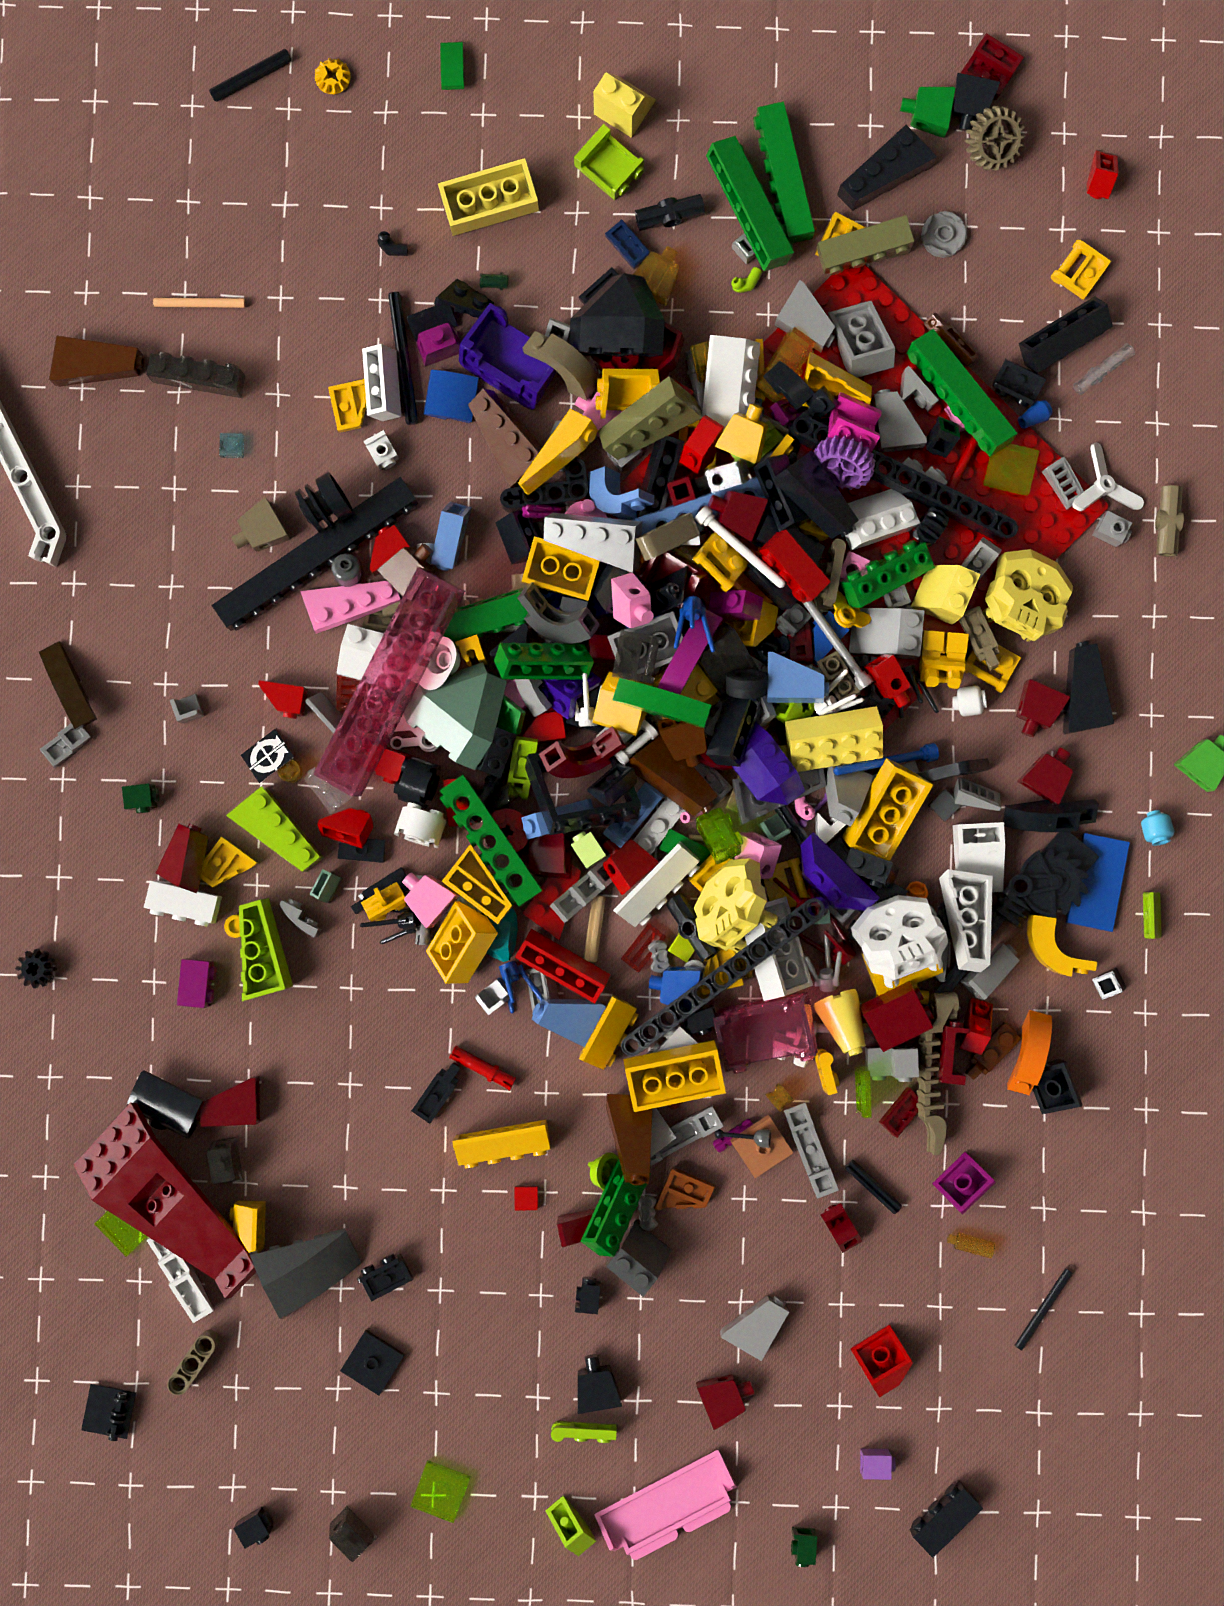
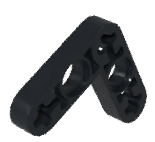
[916,758,991,782]

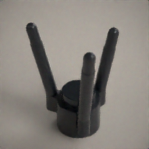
[898,665,939,718]
[360,908,421,944]

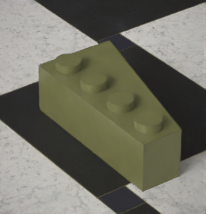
[817,215,914,275]
[598,376,702,460]

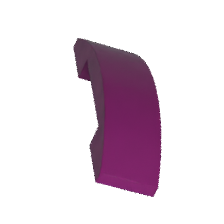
[657,609,723,695]

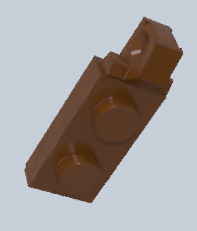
[924,313,979,367]
[965,1022,1021,1080]

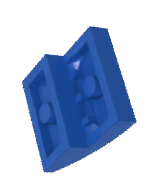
[424,370,478,423]

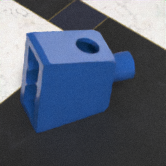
[649,966,705,1014]

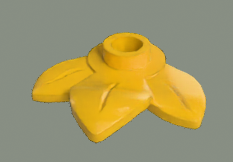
[833,591,871,628]

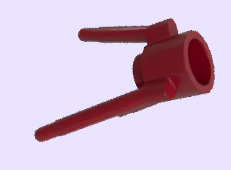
[773,877,821,920]
[798,913,856,965]

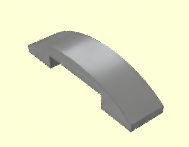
[783,1102,839,1199]
[650,1105,724,1166]

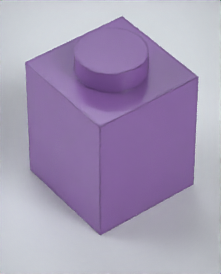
[860,1449,895,1480]

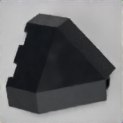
[569,273,665,358]

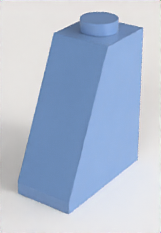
[431,502,472,570]
[767,652,829,703]
[521,798,593,840]
[532,999,606,1047]

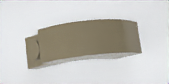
[523,331,598,401]

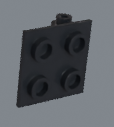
[650,566,688,618]
[81,1384,137,1441]

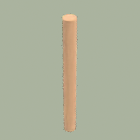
[153,298,245,308]

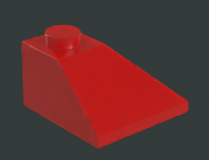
[850,1325,913,1398]

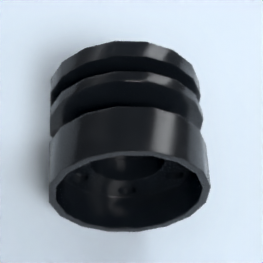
[295,472,354,533]

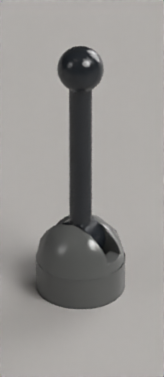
[714,1129,771,1148]

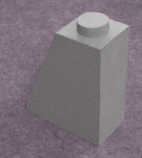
[774,280,835,353]
[871,389,927,453]
[824,764,874,827]
[960,943,1020,1000]
[720,1296,789,1361]

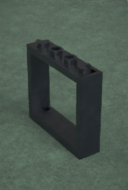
[525,745,642,835]

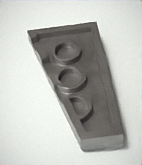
[732,768,826,825]

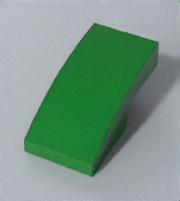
[440,42,464,90]
[659,829,712,866]

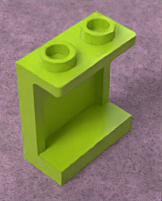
[574,124,645,201]

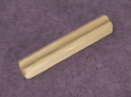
[584,895,606,962]

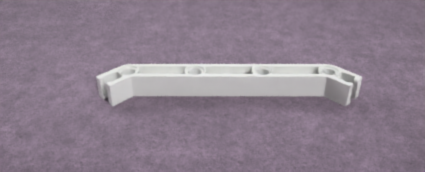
[0,401,66,567]

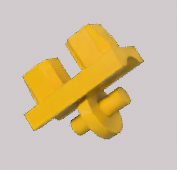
[361,882,406,921]

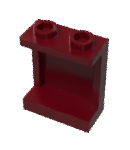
[639,550,709,617]
[934,1020,970,1085]

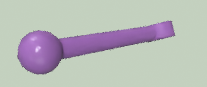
[798,793,827,828]

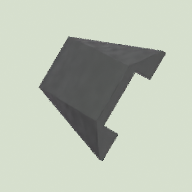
[249,1228,361,1319]

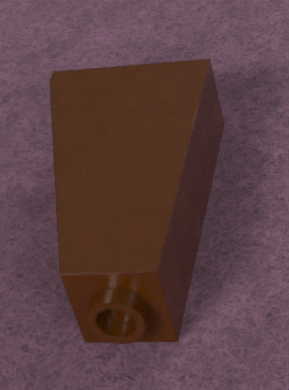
[49,335,145,387]
[625,736,718,816]
[606,1094,652,1185]

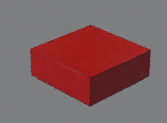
[514,1186,538,1211]

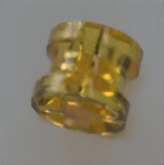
[277,759,303,783]
[765,1083,794,1112]

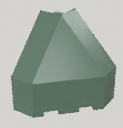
[403,662,507,770]

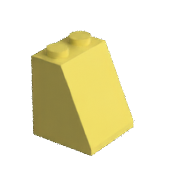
[593,72,656,138]
[911,565,981,625]

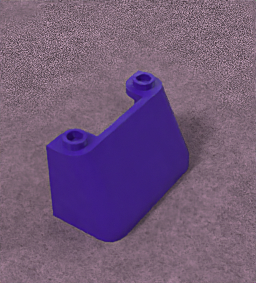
[459,303,557,410]

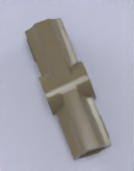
[1155,485,1184,557]

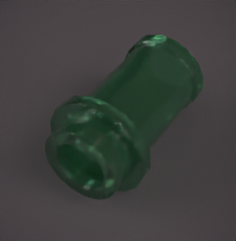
[480,272,508,291]

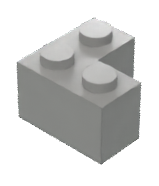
[865,1045,919,1082]

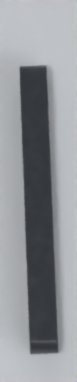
[788,415,1018,542]
[621,897,829,1056]

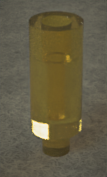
[947,1232,995,1259]

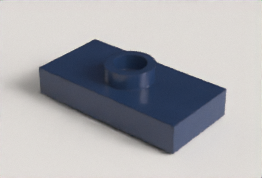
[605,219,651,269]

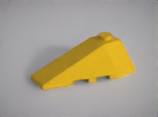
[518,409,598,495]

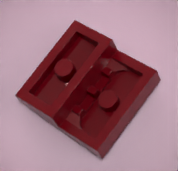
[961,33,1024,100]

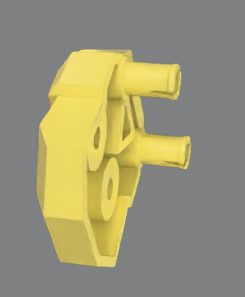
[982,549,1073,642]
[694,858,778,953]

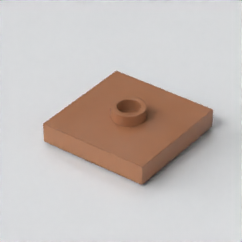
[730,1115,793,1178]

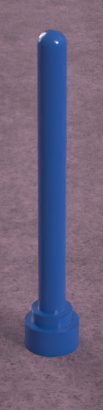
[833,743,939,775]

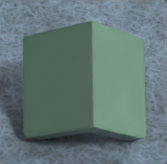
[758,814,791,841]

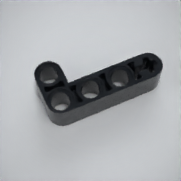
[500,457,588,513]

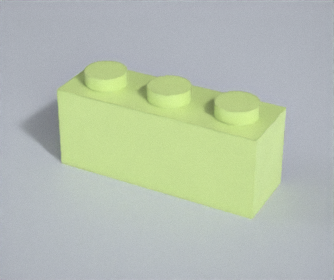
[571,831,606,869]

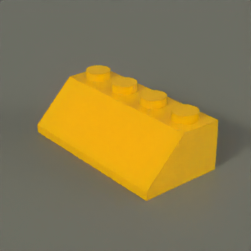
[842,758,933,861]
[623,1040,726,1112]
[452,1119,551,1168]

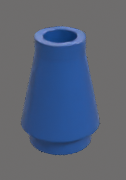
[1018,400,1052,429]

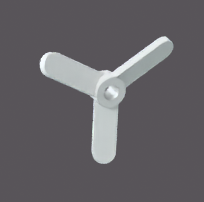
[1072,442,1144,511]

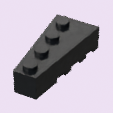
[837,124,937,211]

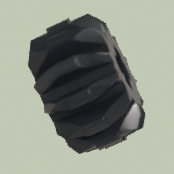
[912,507,949,547]
[15,949,57,988]

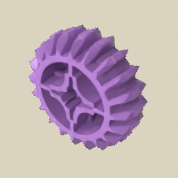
[814,435,875,490]

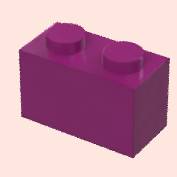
[708,590,763,622]
[177,958,217,1008]

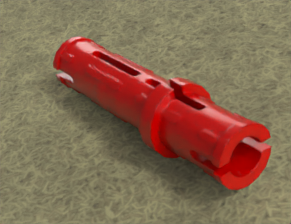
[449,1045,516,1091]

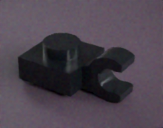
[800,385,839,419]

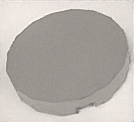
[921,211,967,258]

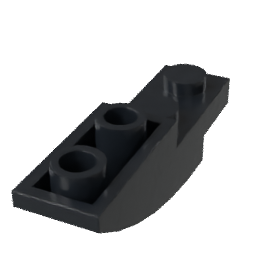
[1003,799,1099,832]

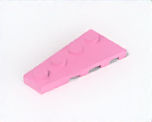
[300,581,401,634]

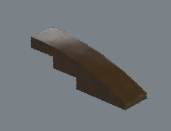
[39,641,97,730]

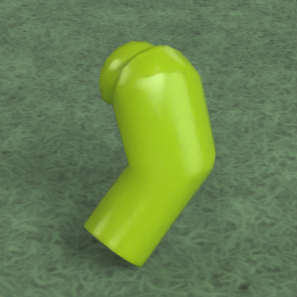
[731,267,763,293]

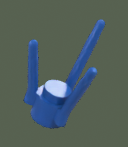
[674,596,715,652]
[499,961,544,1013]

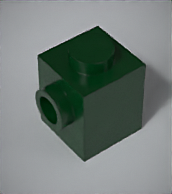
[122,784,159,813]

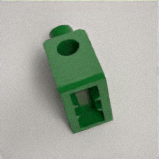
[900,87,955,138]

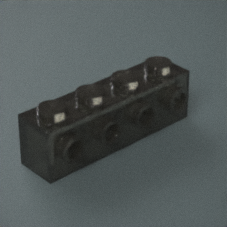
[146,352,246,398]

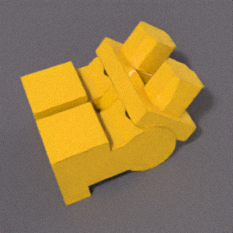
[919,630,969,689]

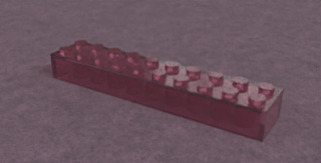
[313,567,466,797]

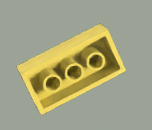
[438,158,539,236]
[785,706,883,772]

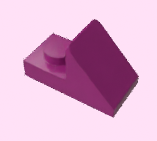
[770,399,808,426]

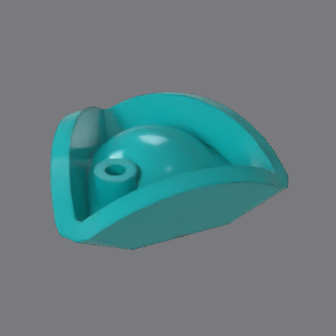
[484,908,518,962]

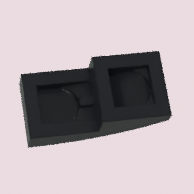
[763,361,815,410]

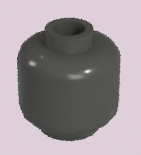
[331,554,363,587]

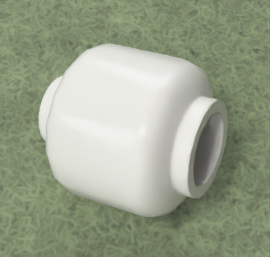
[953,685,987,717]

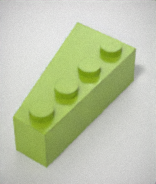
[226,786,324,872]
[239,898,293,1001]

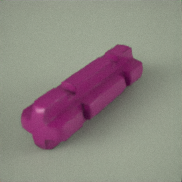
[522,504,561,518]
[713,1119,753,1152]

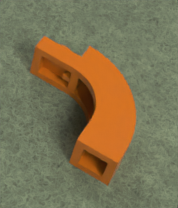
[1007,1010,1052,1095]

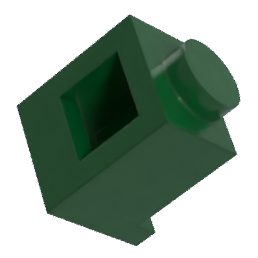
[791,1527,817,1567]

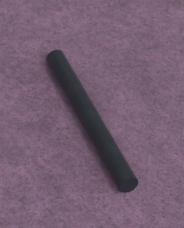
[1014,1268,1073,1351]

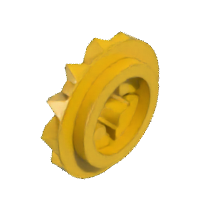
[315,58,351,94]

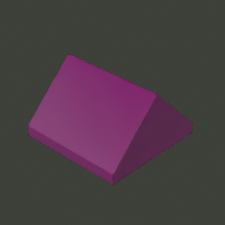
[932,1152,996,1215]

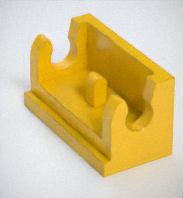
[455,635,488,667]

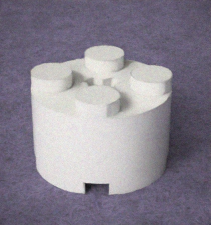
[394,802,446,848]

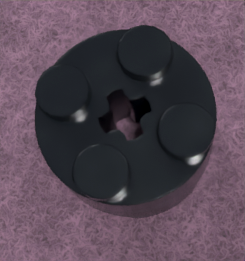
[394,757,441,809]

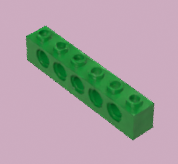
[439,775,543,906]

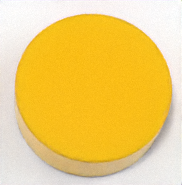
[224,915,241,938]

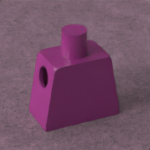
[417,323,461,367]

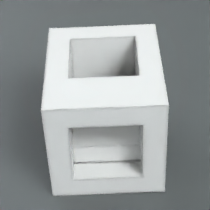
[364,430,399,470]

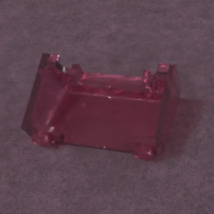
[713,992,818,1074]

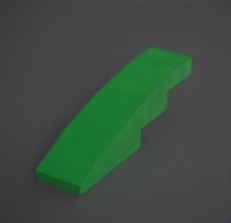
[612,678,711,728]

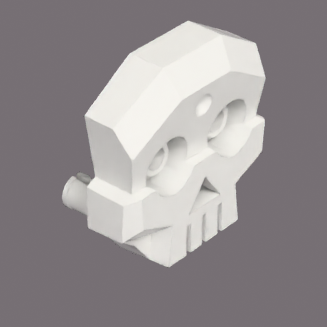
[851,895,948,988]

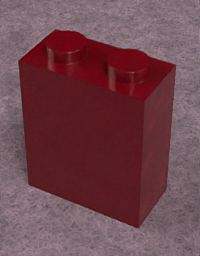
[860,981,934,1052]

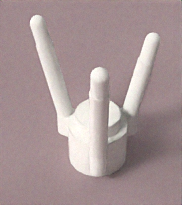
[814,669,864,716]
[575,673,602,727]

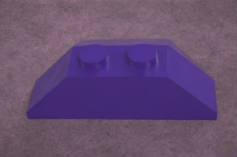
[732,722,805,805]
[801,832,880,911]

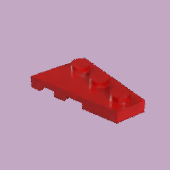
[522,864,581,940]

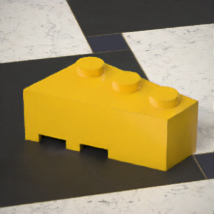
[802,352,872,407]
[442,844,513,924]

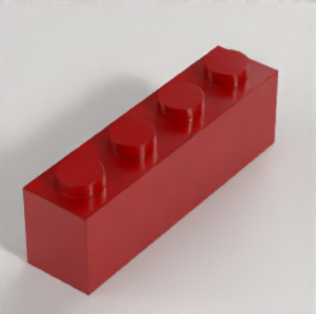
[515,929,611,1004]

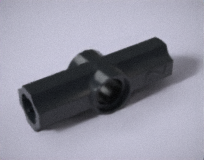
[635,194,705,231]
[666,893,720,962]

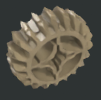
[964,106,1026,171]

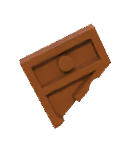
[655,1167,715,1210]

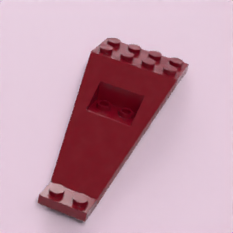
[74,1102,256,1298]

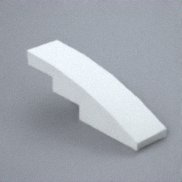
[146,1237,214,1323]

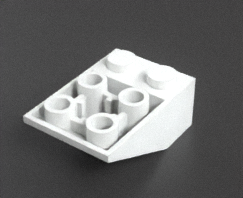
[953,822,1005,892]

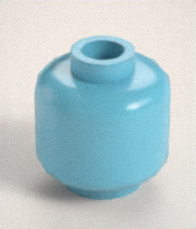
[1141,810,1175,846]

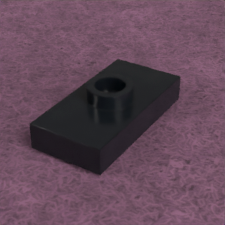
[337,839,386,863]

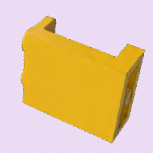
[595,369,660,419]

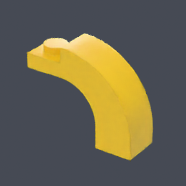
[1027,915,1097,977]

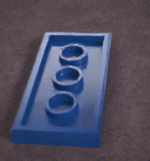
[1066,833,1130,932]

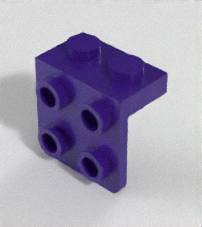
[538,671,601,720]

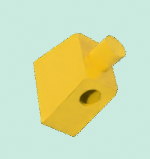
[715,403,768,464]

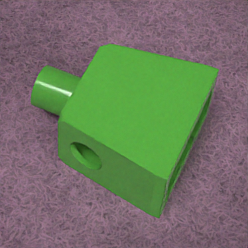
[1173,735,1224,792]

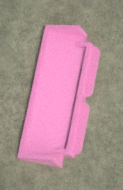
[594,1450,737,1560]

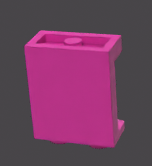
[828,392,882,452]

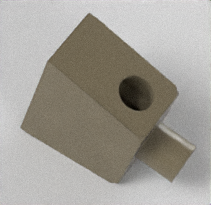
[231,497,291,552]

